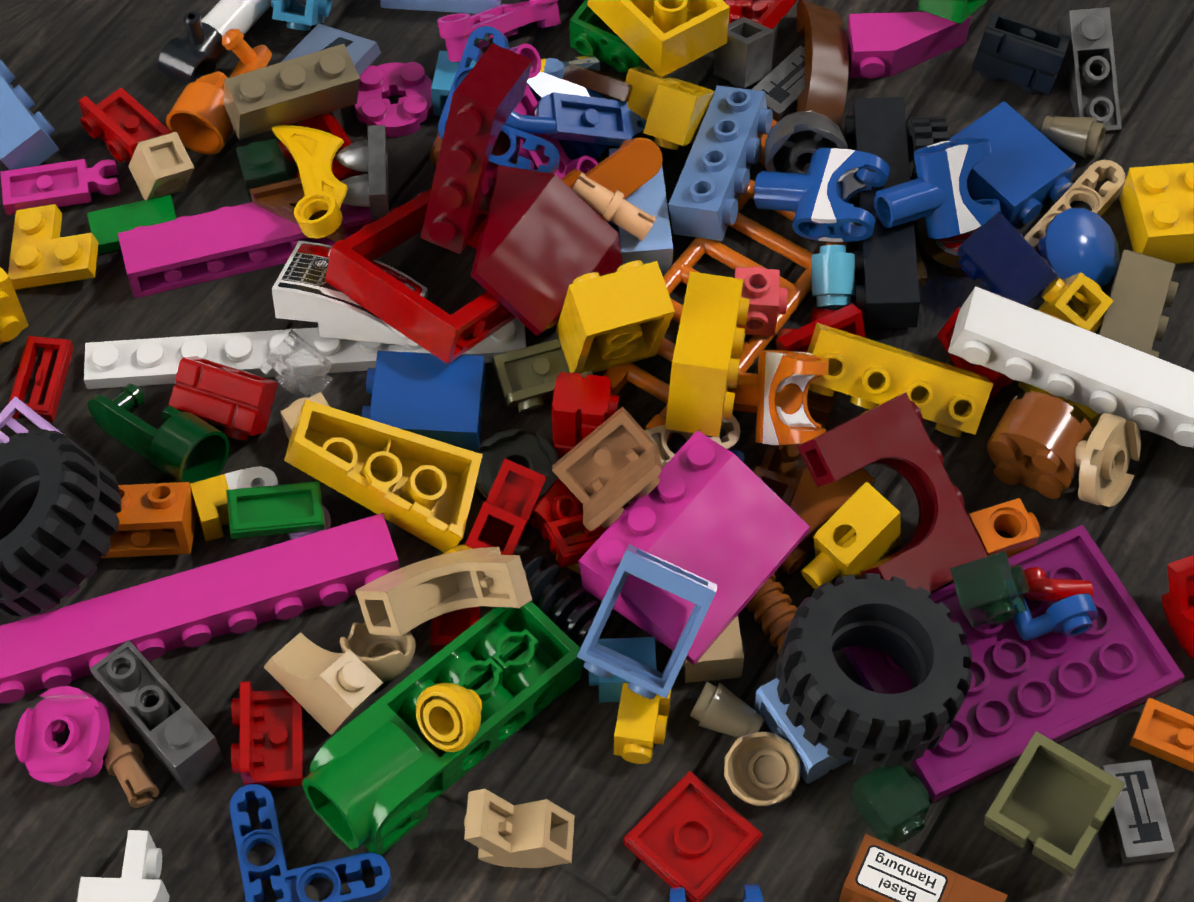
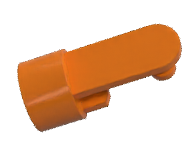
[166,29,272,155]
[561,138,663,216]

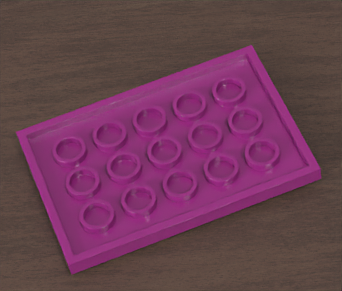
[842,525,1185,802]

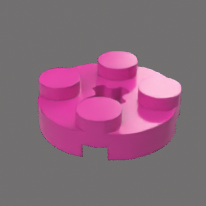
[354,62,433,137]
[15,686,110,786]

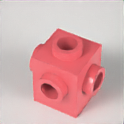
[734,267,788,336]

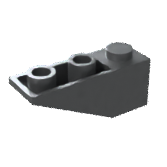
[1057,7,1122,131]
[90,640,225,791]

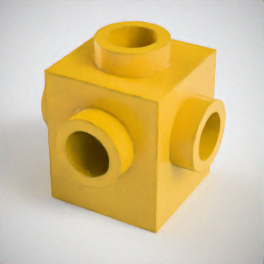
[1037,272,1113,333]

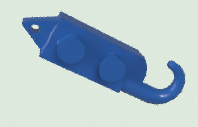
[505,92,647,147]

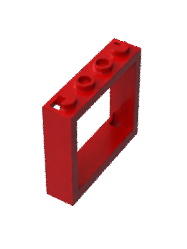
[325,189,516,364]

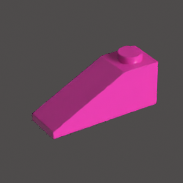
[846,12,971,79]

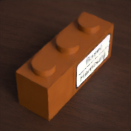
[839,834,1008,902]

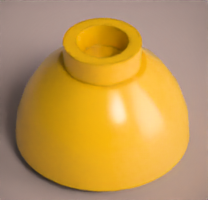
[416,683,482,752]

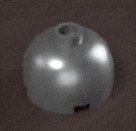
[764,111,848,174]

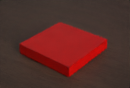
[623,771,763,902]

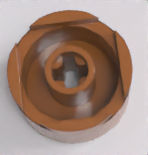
[987,392,1093,499]

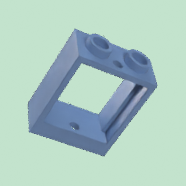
[577,544,717,699]

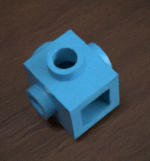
[271,0,332,31]

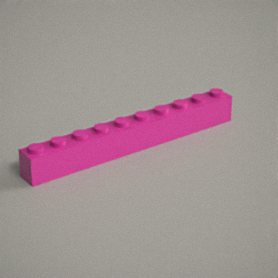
[0,513,400,703]

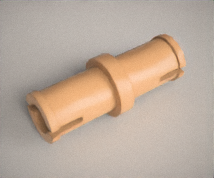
[571,172,656,241]

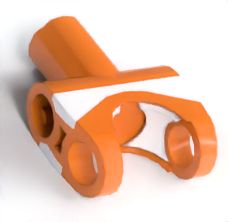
[727,350,829,445]

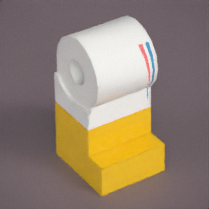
[190,466,278,542]

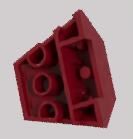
[471,165,623,336]

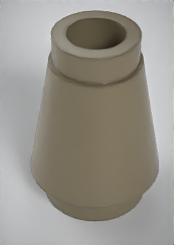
[1041,116,1106,158]
[690,682,765,738]

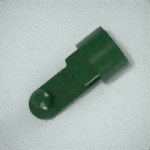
[88,383,230,484]

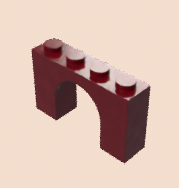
[420,44,533,254]
[797,392,990,592]

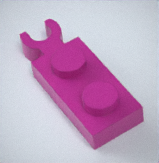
[0,159,120,215]

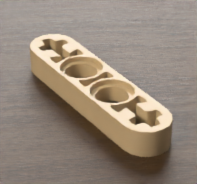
[1012,160,1125,282]

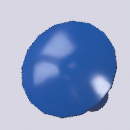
[1038,208,1120,287]

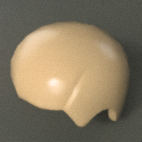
[339,622,416,683]
[724,732,800,806]

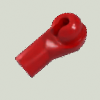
[1020,567,1094,602]

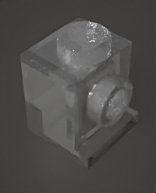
[260,329,333,396]

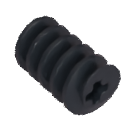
[523,555,613,648]

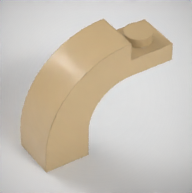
[355,547,532,636]

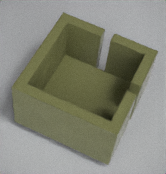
[984,731,1125,878]

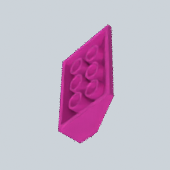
[579,430,810,665]

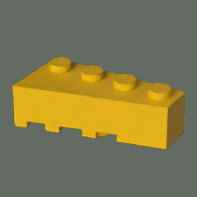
[284,399,483,552]

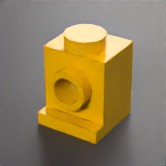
[614,683,671,764]

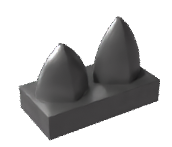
[335,125,389,221]

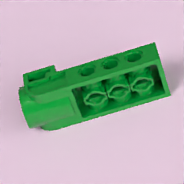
[302,601,583,855]

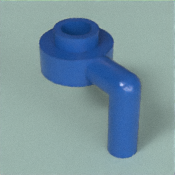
[1002,585,1098,641]

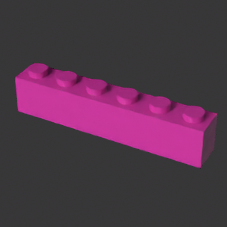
[118,202,375,299]

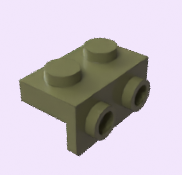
[492,339,594,413]

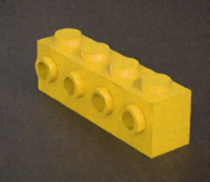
[807,323,993,437]

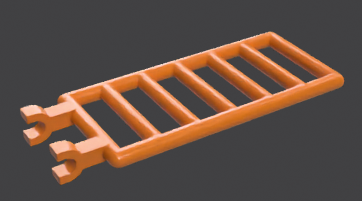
[603,179,849,443]

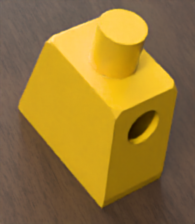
[801,482,901,589]

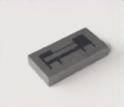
[751,45,805,122]
[1101,760,1175,864]

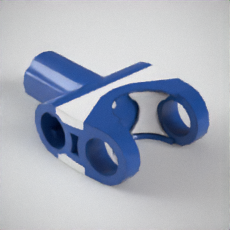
[874,138,1001,239]
[754,148,890,242]

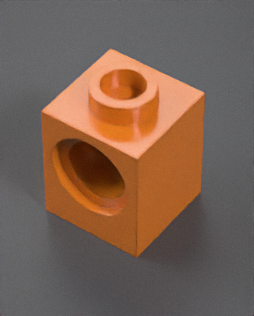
[968,498,1040,571]

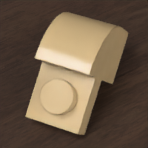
[464,789,575,868]

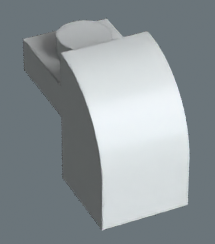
[77,830,170,902]

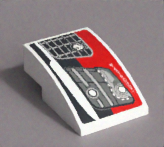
[272,241,428,345]

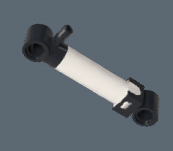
[158,0,271,87]

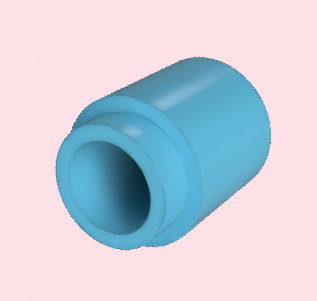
[811,245,855,309]

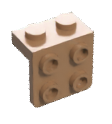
[552,407,662,531]

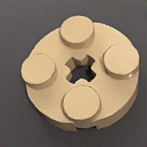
[1075,413,1141,507]

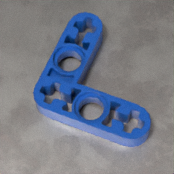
[438,26,560,174]
[230,784,392,902]

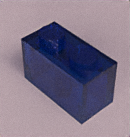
[957,211,1058,306]

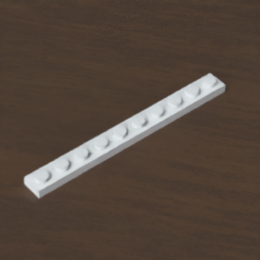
[84,318,526,389]

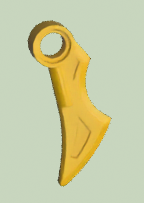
[271,125,348,239]

